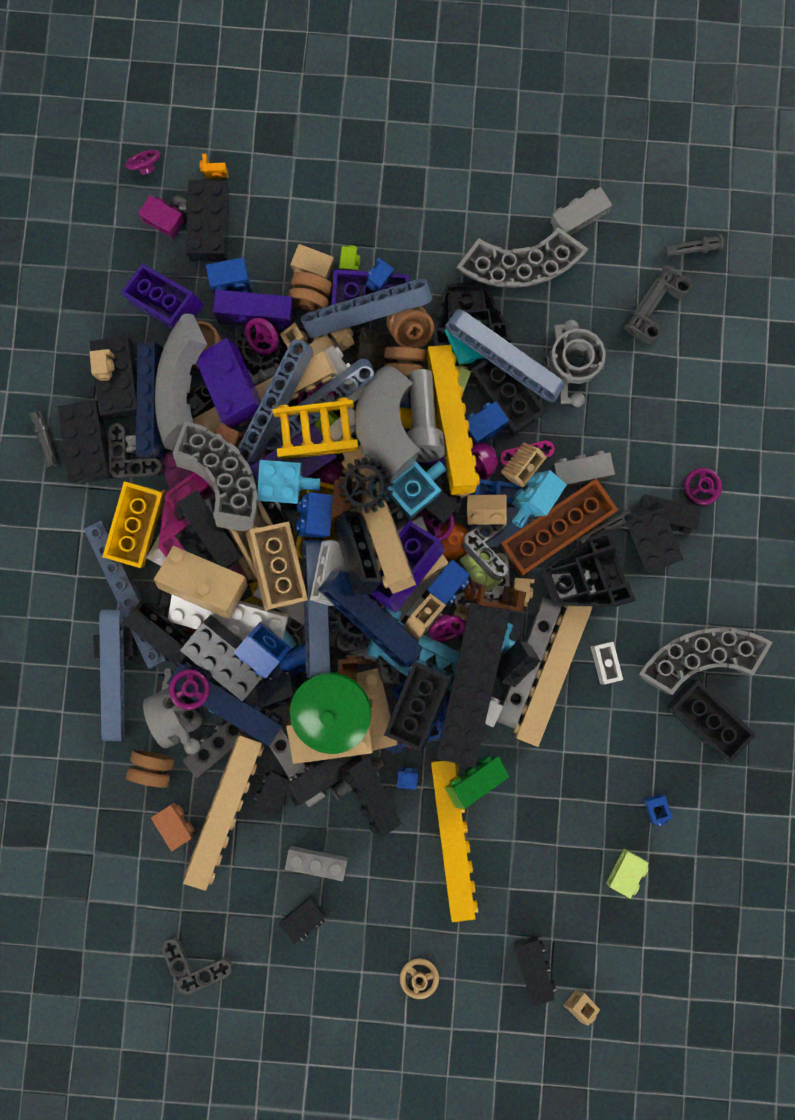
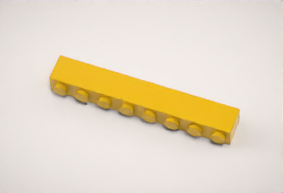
[426,345,480,495]
[431,760,478,922]

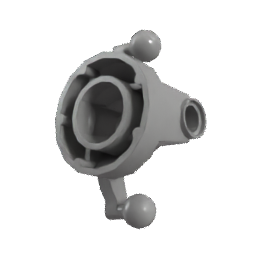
[545,319,606,407]
[143,668,203,754]

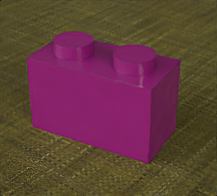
[138,195,185,239]

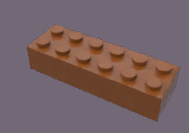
[499,478,618,576]

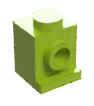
[339,245,360,271]

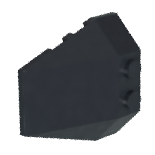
[433,282,511,352]
[541,531,635,607]

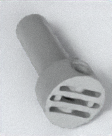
[406,369,445,463]

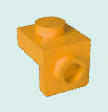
[200,153,228,180]

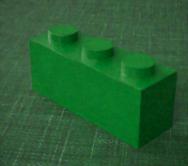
[444,755,509,809]

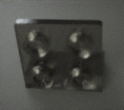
[348,327,394,370]

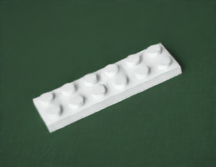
[168,595,289,641]

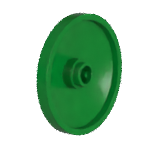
[290,673,372,754]

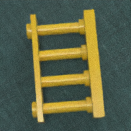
[272,398,359,460]

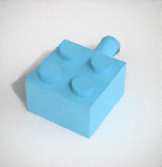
[257,460,320,504]
[387,461,446,520]
[512,470,567,528]

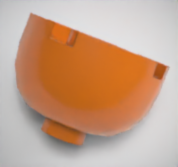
[441,523,472,561]

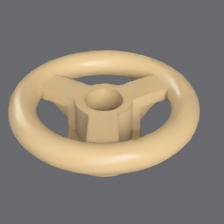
[400,958,439,999]

